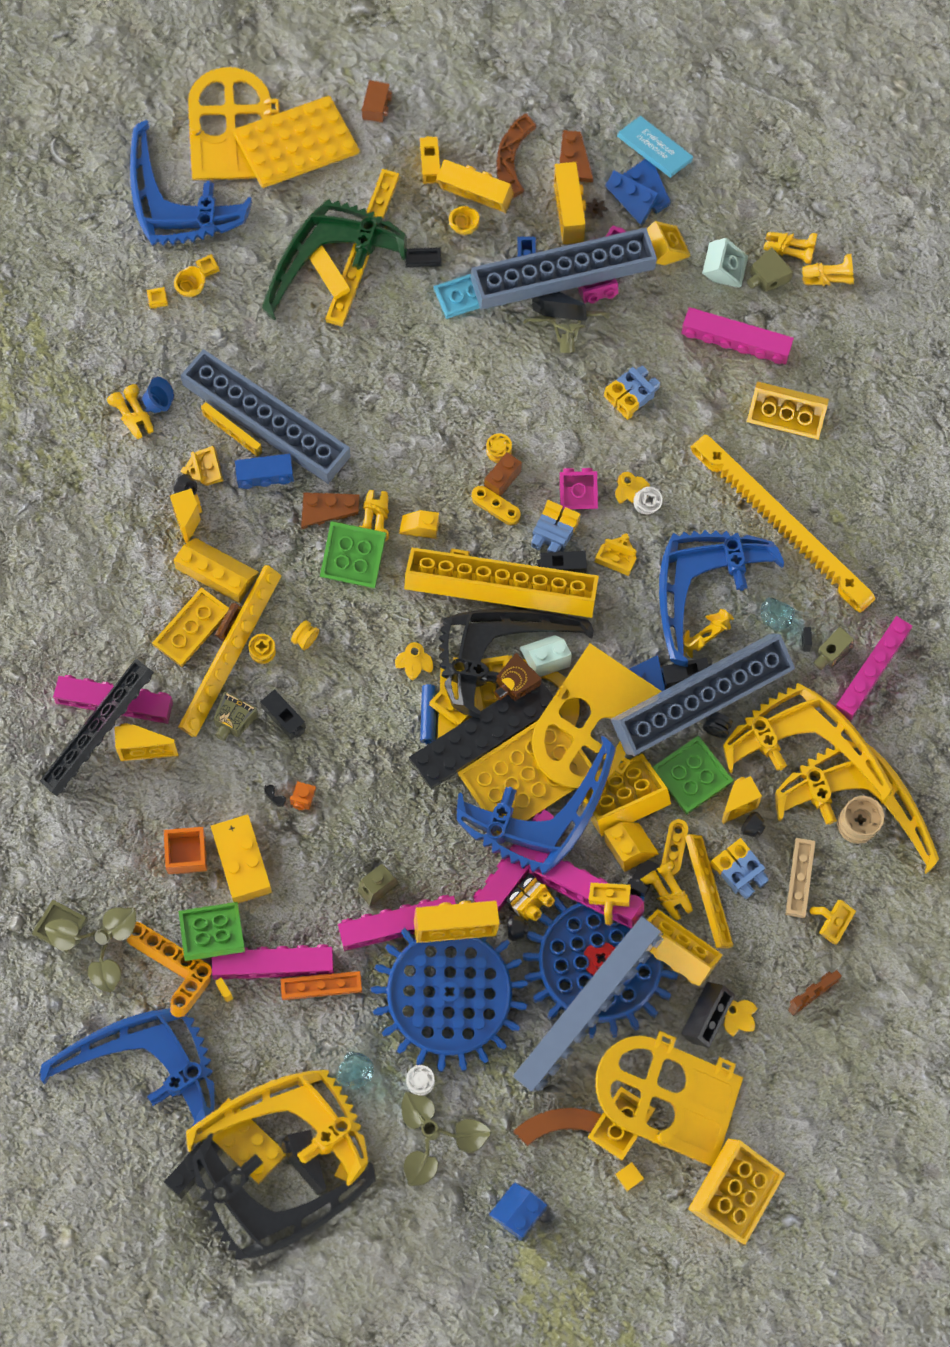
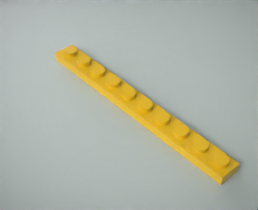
[325,169,399,327]
[178,565,282,737]

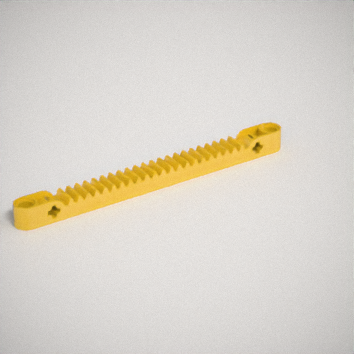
[690,434,875,613]

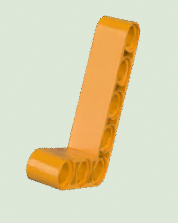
[127,922,212,1017]

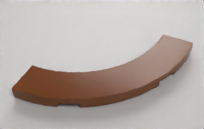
[497,113,536,199]
[513,1108,602,1147]

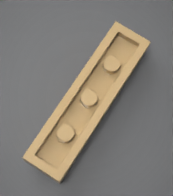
[785,838,815,918]

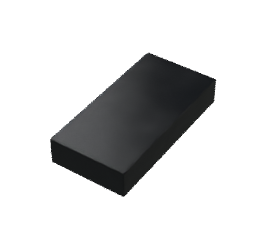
[405,247,442,268]

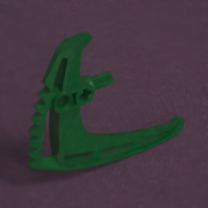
[262,199,407,320]

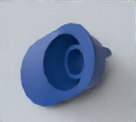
[142,376,174,413]

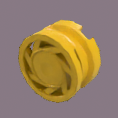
[486,433,512,463]
[291,620,319,651]
[248,634,276,664]

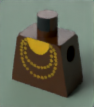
[493,653,542,701]

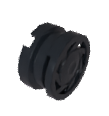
[702,712,733,738]

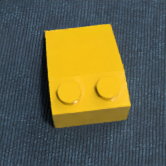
[114,723,179,761]
[588,1086,655,1160]

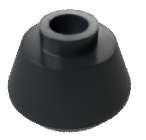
[173,474,197,495]
[741,811,766,837]
[508,914,528,941]

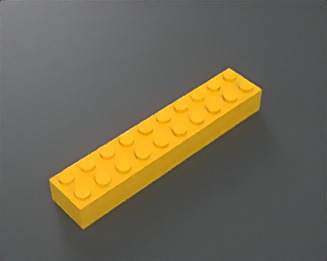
[404,547,599,618]

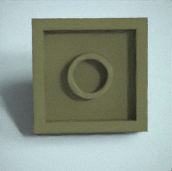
[32,899,88,954]

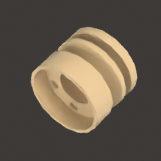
[837,796,885,844]

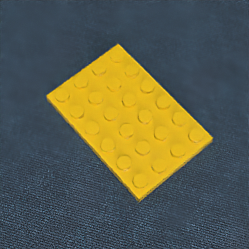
[233,95,359,188]
[457,721,592,836]

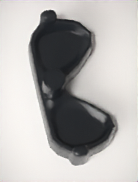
[264,785,286,807]

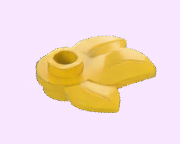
[615,472,650,504]
[395,642,433,680]
[724,1000,757,1036]

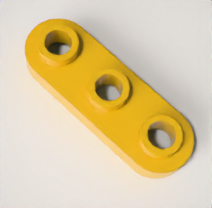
[471,486,521,526]
[661,819,688,876]

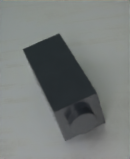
[536,551,587,574]
[661,657,712,690]
[260,689,306,740]

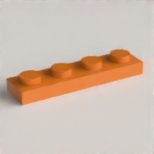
[280,971,362,1000]

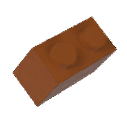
[362,80,393,123]
[484,452,522,497]

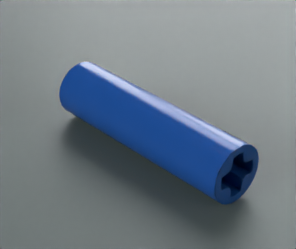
[420,684,437,744]

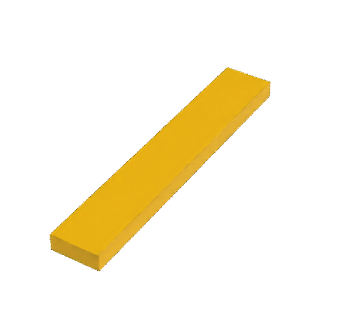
[685,834,733,949]

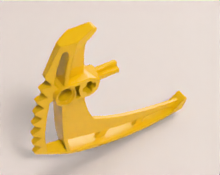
[723,683,893,804]
[775,739,939,874]
[186,1070,368,1186]

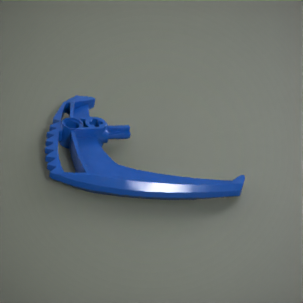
[130,120,252,246]
[659,530,784,667]
[457,736,616,875]
[40,1009,215,1127]

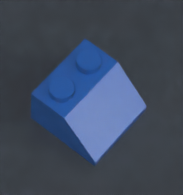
[489,1182,547,1241]

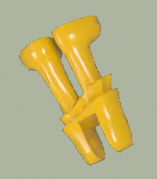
[763,232,818,265]
[802,254,854,286]
[107,384,154,439]
[358,490,389,541]
[640,860,693,921]

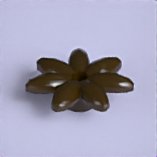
[585,198,608,218]

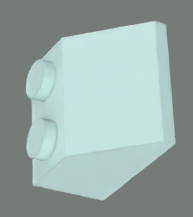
[702,238,748,287]
[520,635,572,677]

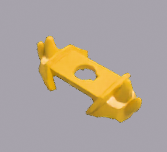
[683,609,734,658]

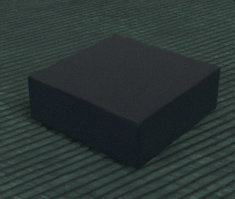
[801,627,812,652]

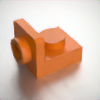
[290,781,316,810]

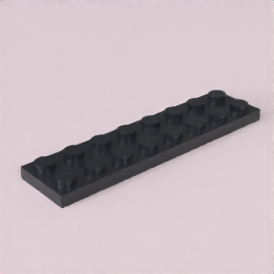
[40,659,154,796]
[409,681,553,789]

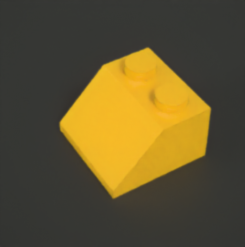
[647,221,691,265]
[170,489,202,543]
[722,776,762,824]
[604,822,658,872]

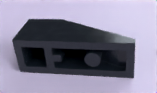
[532,292,587,321]
[281,1129,326,1195]

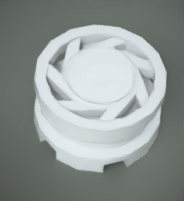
[633,487,663,515]
[406,1065,435,1096]

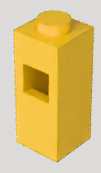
[420,136,440,184]

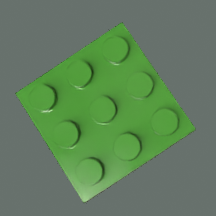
[320,521,387,588]
[653,735,734,815]
[178,902,245,961]

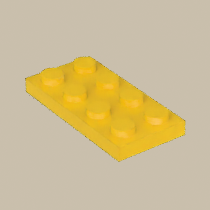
[152,587,229,667]
[203,1098,286,1185]

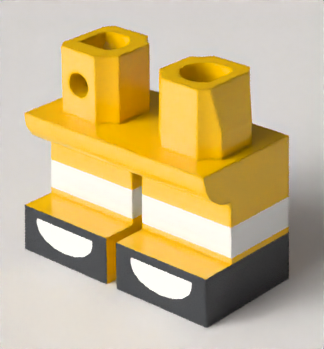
[505,874,555,921]

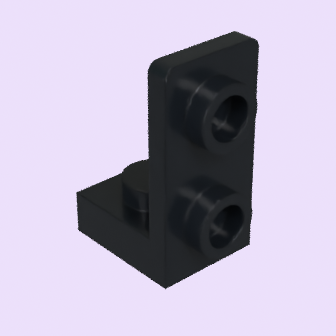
[627,860,660,898]

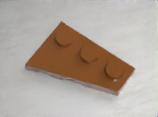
[559,130,593,183]
[301,492,360,529]
[788,970,842,1016]

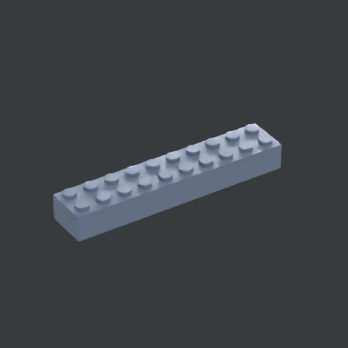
[471,228,657,310]
[180,349,351,484]
[610,634,795,755]
[513,916,664,1092]

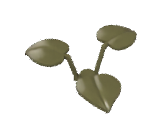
[523,310,609,353]
[45,907,136,992]
[401,1092,491,1186]

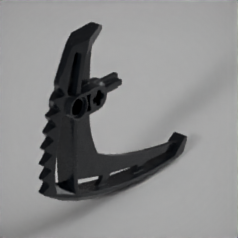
[438,609,594,718]
[192,1133,376,1260]

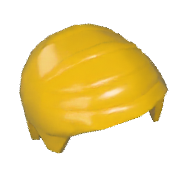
[449,206,479,235]
[174,266,205,297]

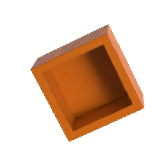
[164,827,207,874]

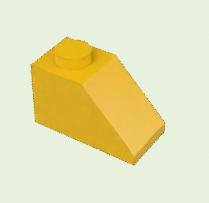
[399,510,439,539]

